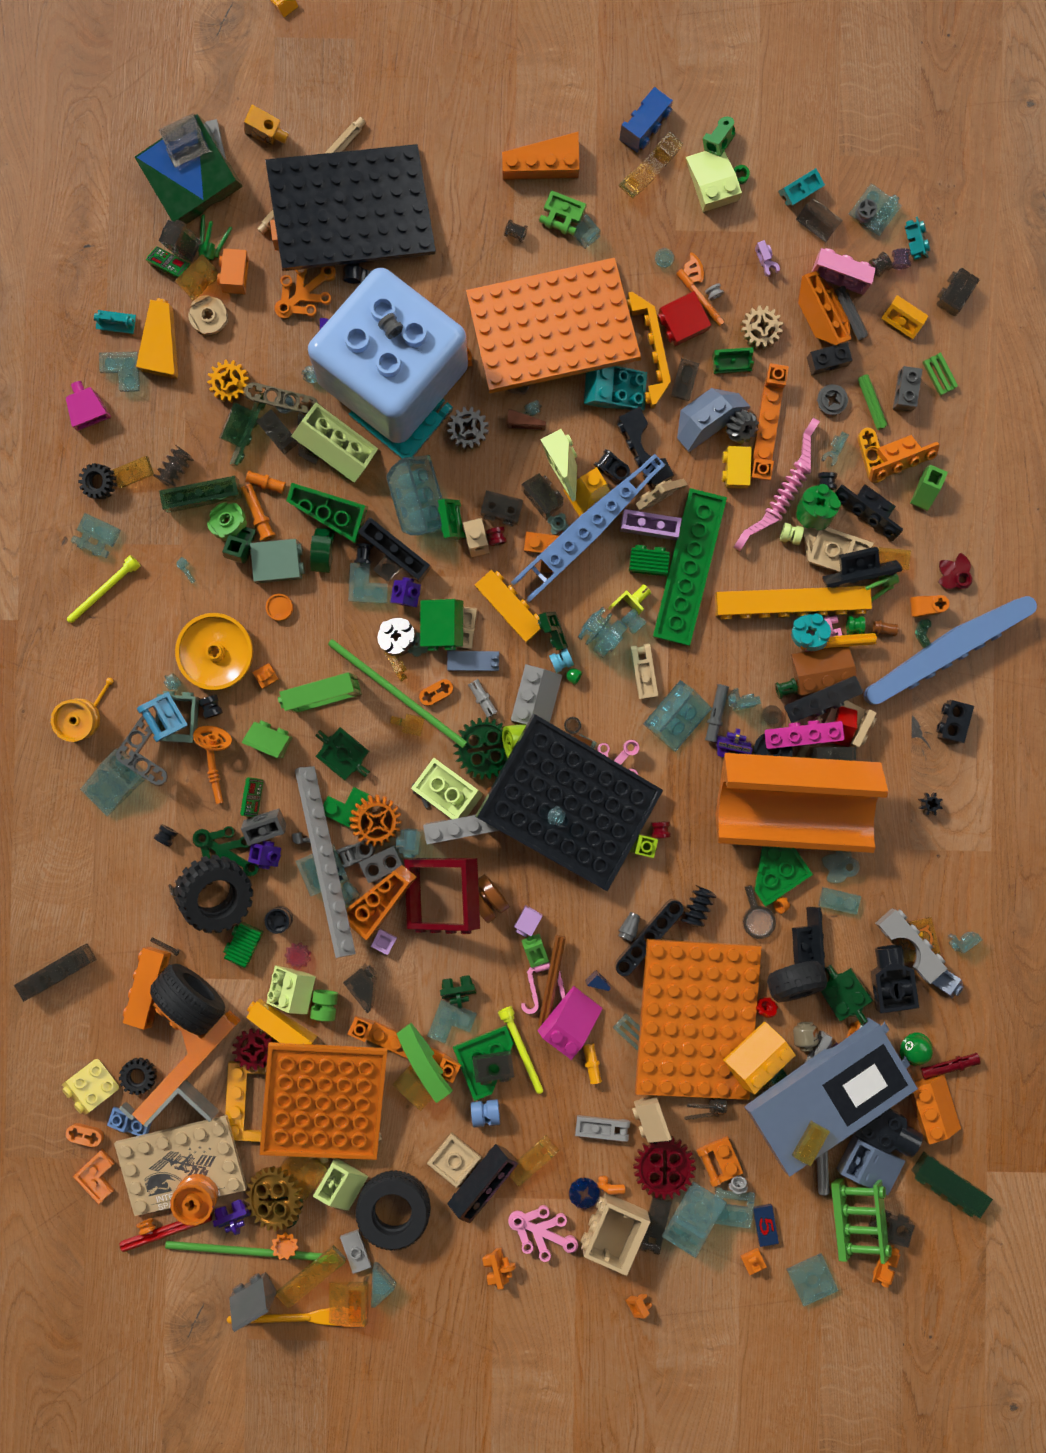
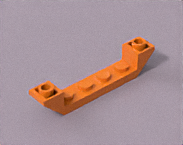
[751,363,789,480]
[348,1016,461,1083]

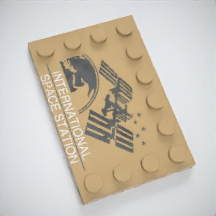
[114,1115,247,1216]

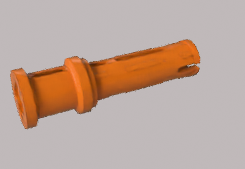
[241,484,276,542]

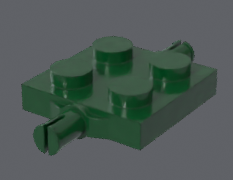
[315,727,370,781]
[821,964,873,1025]

